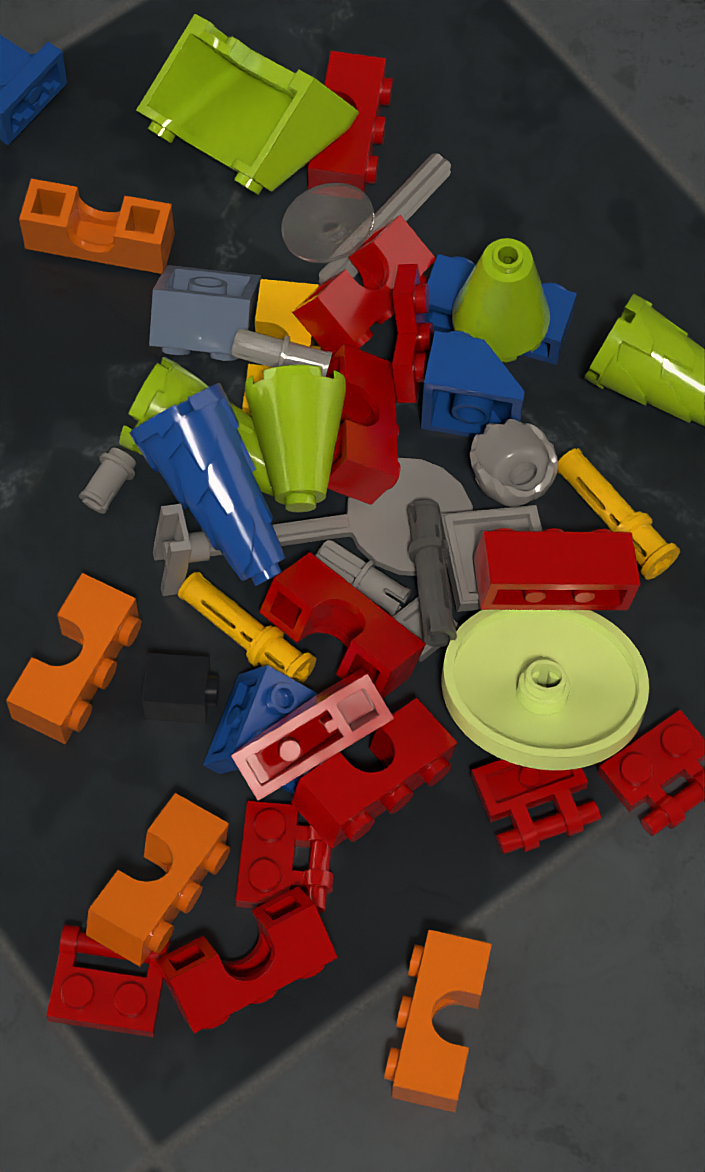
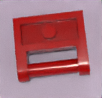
[46,924,171,1038]

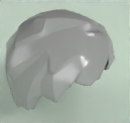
[470,419,558,507]

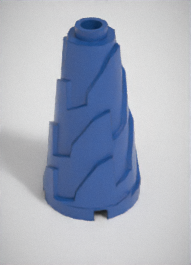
[129,383,285,586]

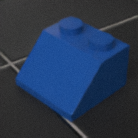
[421,331,525,438]

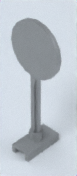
[153,458,473,596]

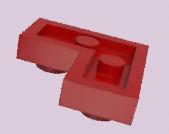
[392,264,434,403]

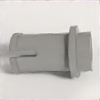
[79,448,136,514]

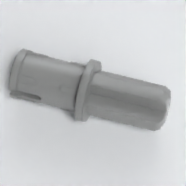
[231,329,332,377]
[315,540,411,617]

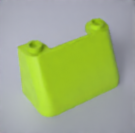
[136,14,359,195]

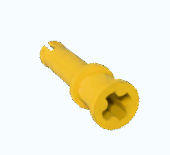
[557,448,680,580]
[178,572,316,684]

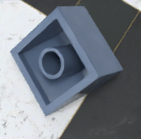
[149,265,261,361]

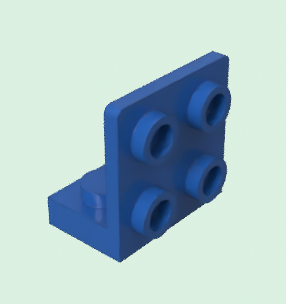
[0,35,67,146]
[203,665,329,795]

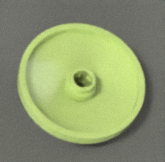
[441,610,649,770]

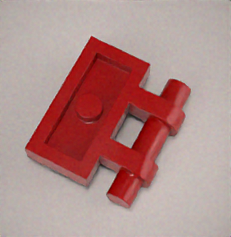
[598,710,705,837]
[471,759,601,855]
[236,801,336,913]

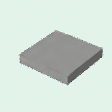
[440,505,542,612]

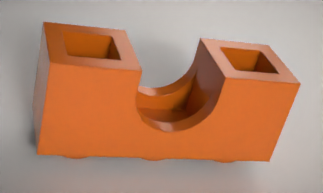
[19,178,175,274]
[6,573,142,744]
[86,793,230,967]
[384,930,492,1113]

